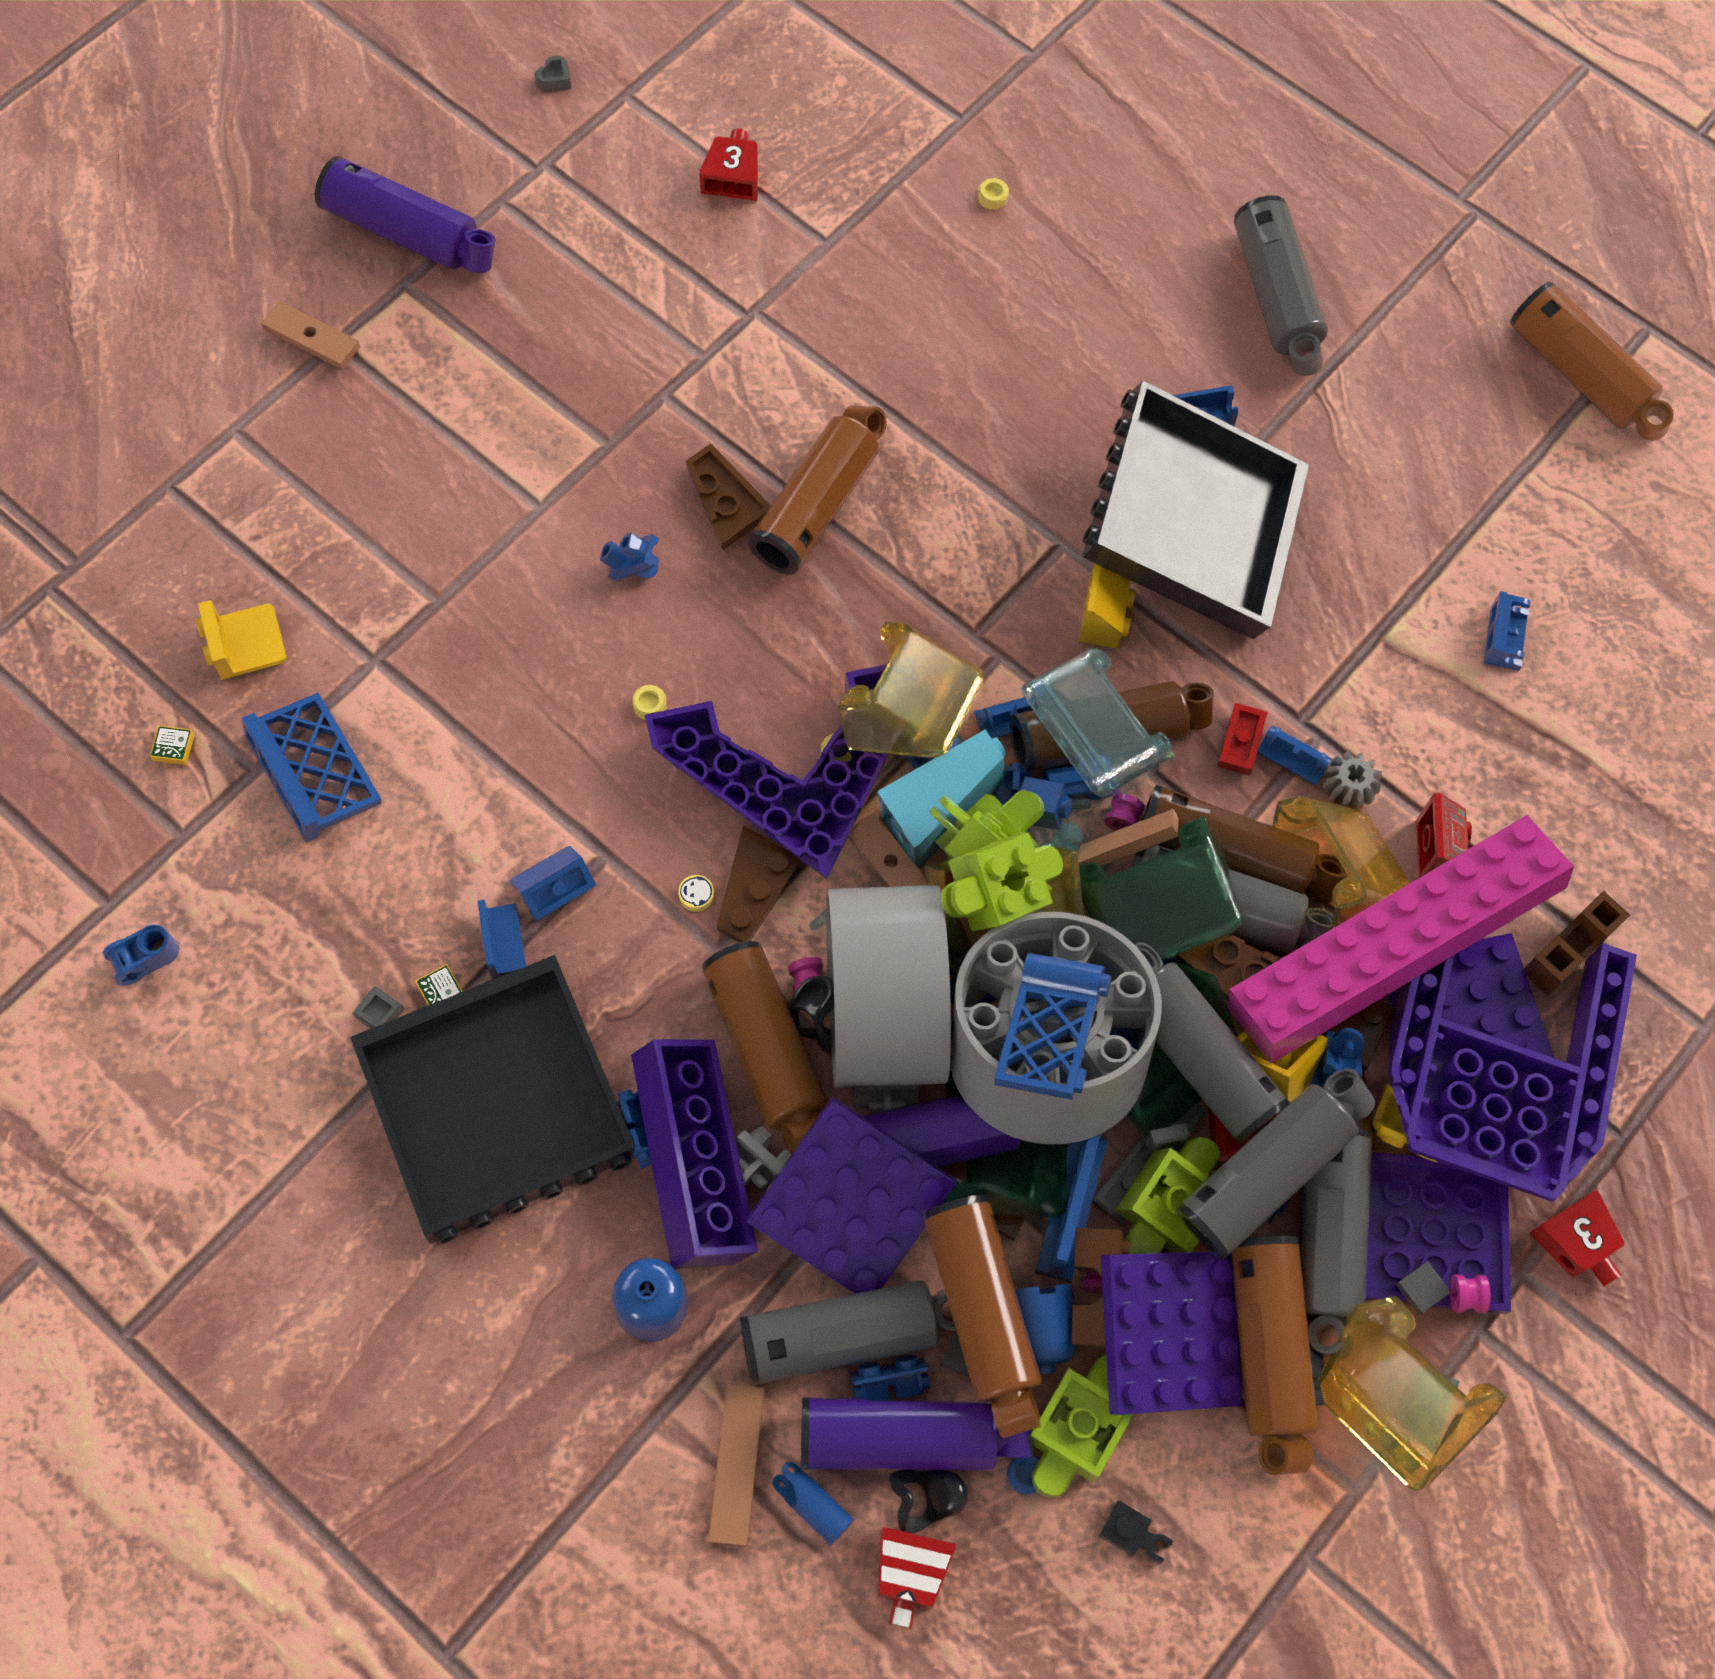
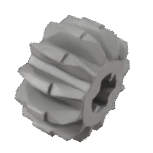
[1323,751,1382,810]

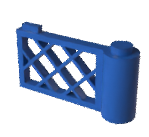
[994,953,1111,1100]

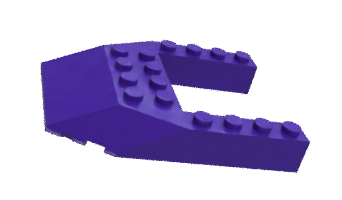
[1388,943,1637,1202]

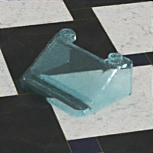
[1021,648,1176,798]

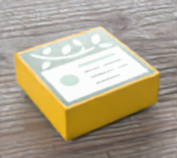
[150,725,195,766]
[415,964,462,1005]

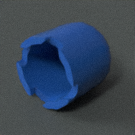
[612,1258,689,1342]
[1015,1284,1077,1374]

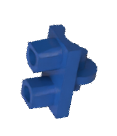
[600,532,659,581]
[1323,1028,1364,1085]

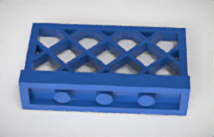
[242,693,381,842]
[1034,1134,1108,1283]

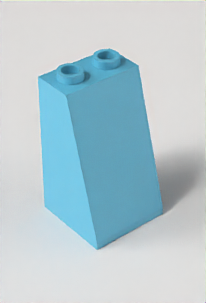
[877,730,1006,869]

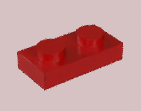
[1217,702,1268,776]

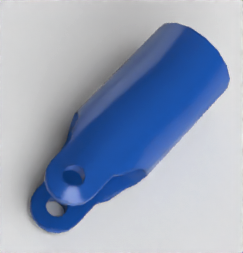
[772,1462,854,1546]

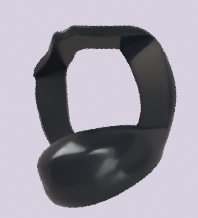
[788,975,834,1052]
[889,1469,968,1533]

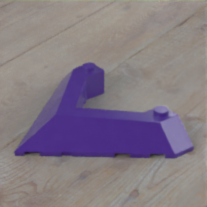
[645,659,920,879]

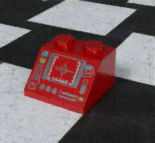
[1416,793,1472,878]

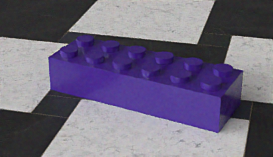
[631,1039,758,1269]

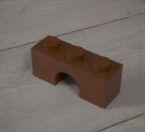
[1524,891,1630,995]
[1071,1228,1130,1349]

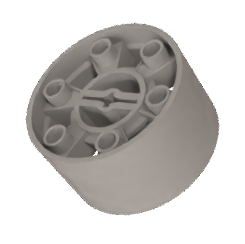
[826,885,951,1088]
[950,912,1162,1144]

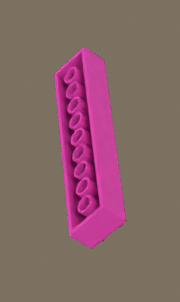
[1228,815,1574,1064]

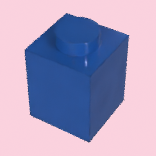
[1020,777,1072,831]

